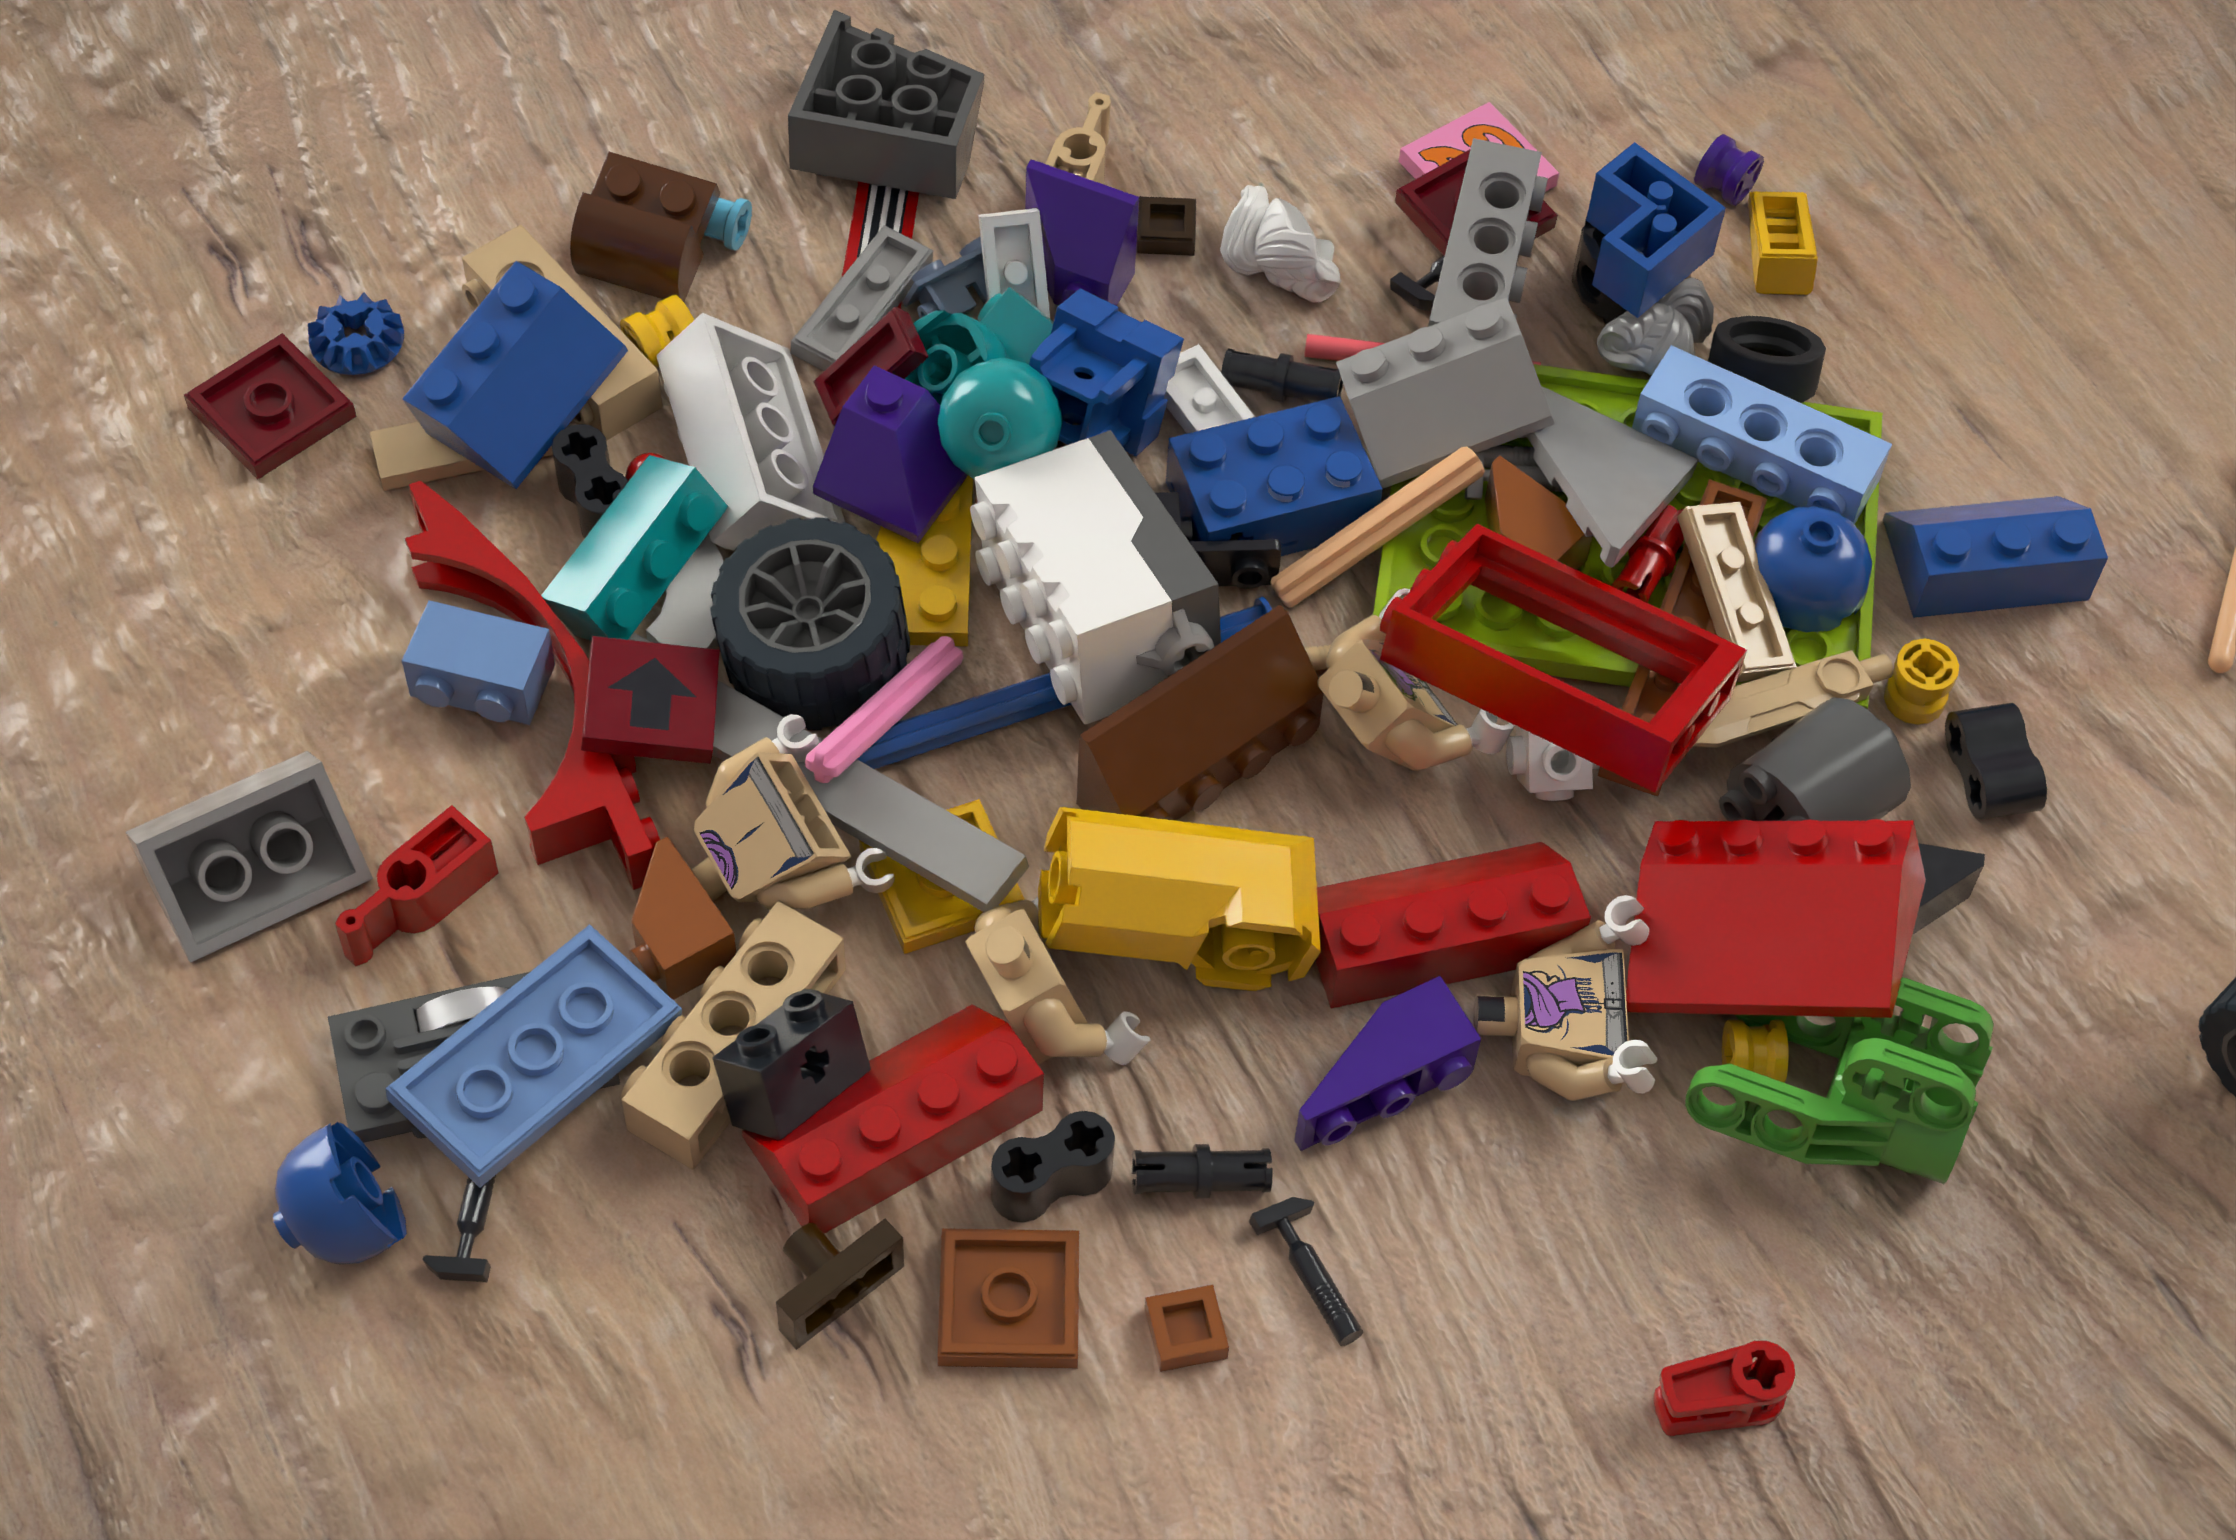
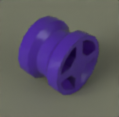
[1694,134,1764,206]

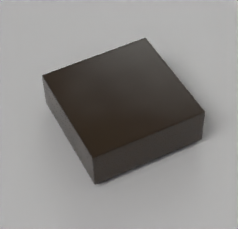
[1137,196,1196,256]

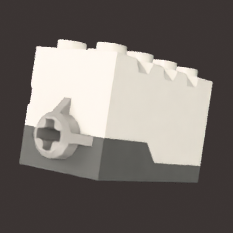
[970,430,1221,725]

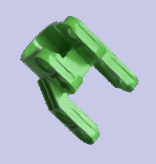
[1685,977,1994,1184]

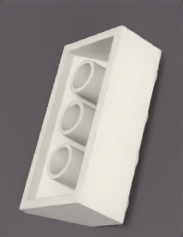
[656,313,845,551]

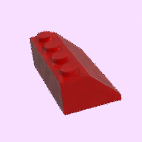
[1315,842,1591,1009]
[742,1004,1044,1234]

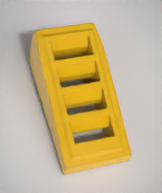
[1748,191,1818,295]

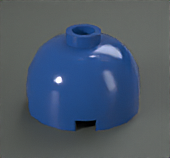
[1754,506,1872,632]
[273,1122,407,1265]

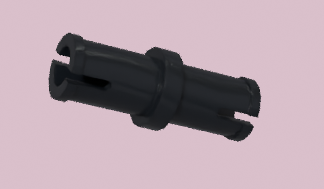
[1221,348,1343,402]
[1132,1144,1273,1199]

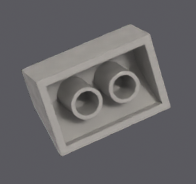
[1336,297,1555,489]
[126,751,373,963]

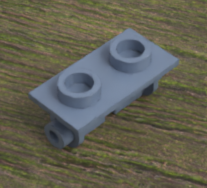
[903,236,987,318]

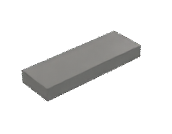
[791,225,933,371]

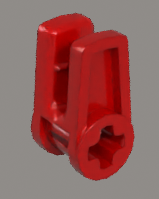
[1653,1341,1796,1436]

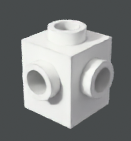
[1506,726,1600,801]

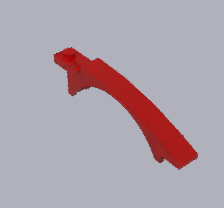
[405,481,660,890]

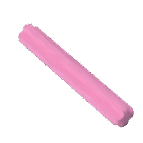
[805,636,963,783]

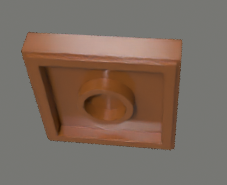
[938,1228,1079,1369]

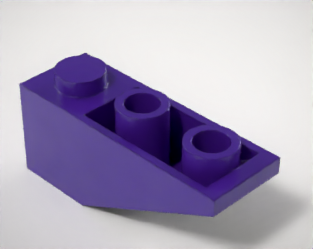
[1294,976,1481,1151]

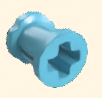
[704,197,752,251]

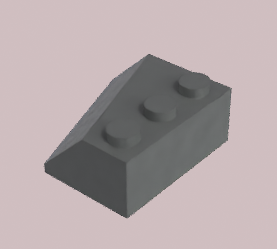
[788,10,984,199]

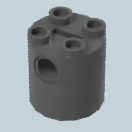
[1719,697,1911,821]

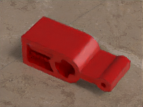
[335,805,499,966]

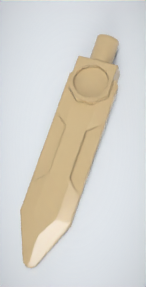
[1693,650,1893,748]

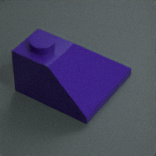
[1025,159,1139,306]
[813,366,968,543]

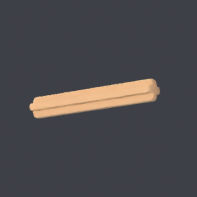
[1270,446,1485,608]

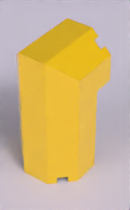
[1038,807,1321,991]

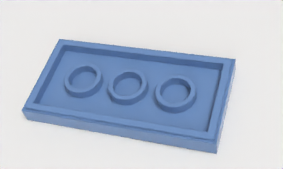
[386,924,682,1188]

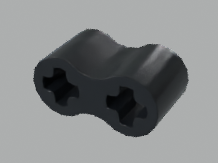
[552,424,629,539]
[1945,703,2047,820]
[991,1111,1115,1223]

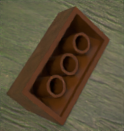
[1076,605,1324,821]

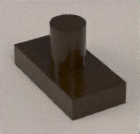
[776,1218,904,1350]

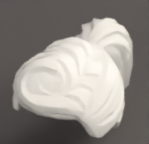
[1220,185,1341,302]

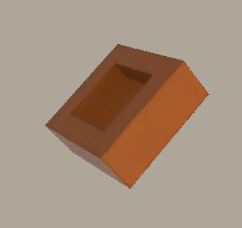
[1144,1285,1229,1372]

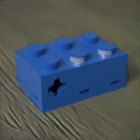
[1166,396,1382,556]

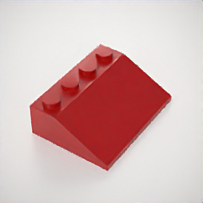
[1626,819,1926,1018]

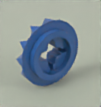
[307,292,404,375]

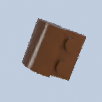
[570,151,721,302]

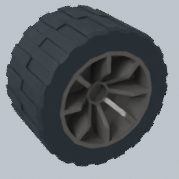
[710,517,910,730]

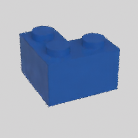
[1586,142,1726,318]

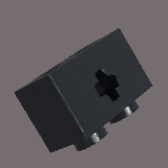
[712,988,871,1141]

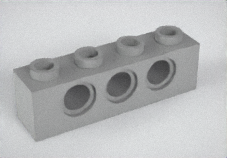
[1428,138,1548,327]

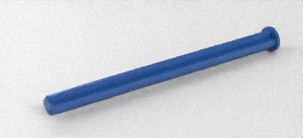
[857,597,1272,769]

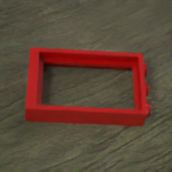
[1379,524,1747,793]

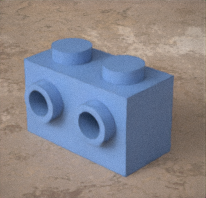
[402,600,555,725]

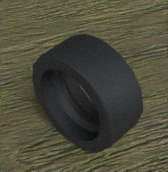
[1708,316,1826,403]

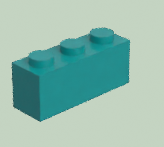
[541,455,729,641]

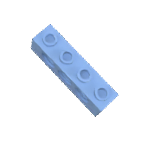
[1632,345,1892,524]

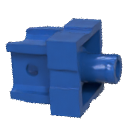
[1029,288,1184,456]

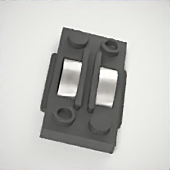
[328,972,620,1143]

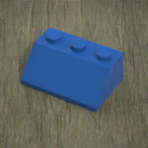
[402,261,628,489]
[1883,496,2108,618]

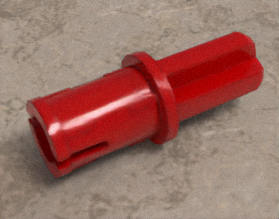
[1611,505,1684,603]

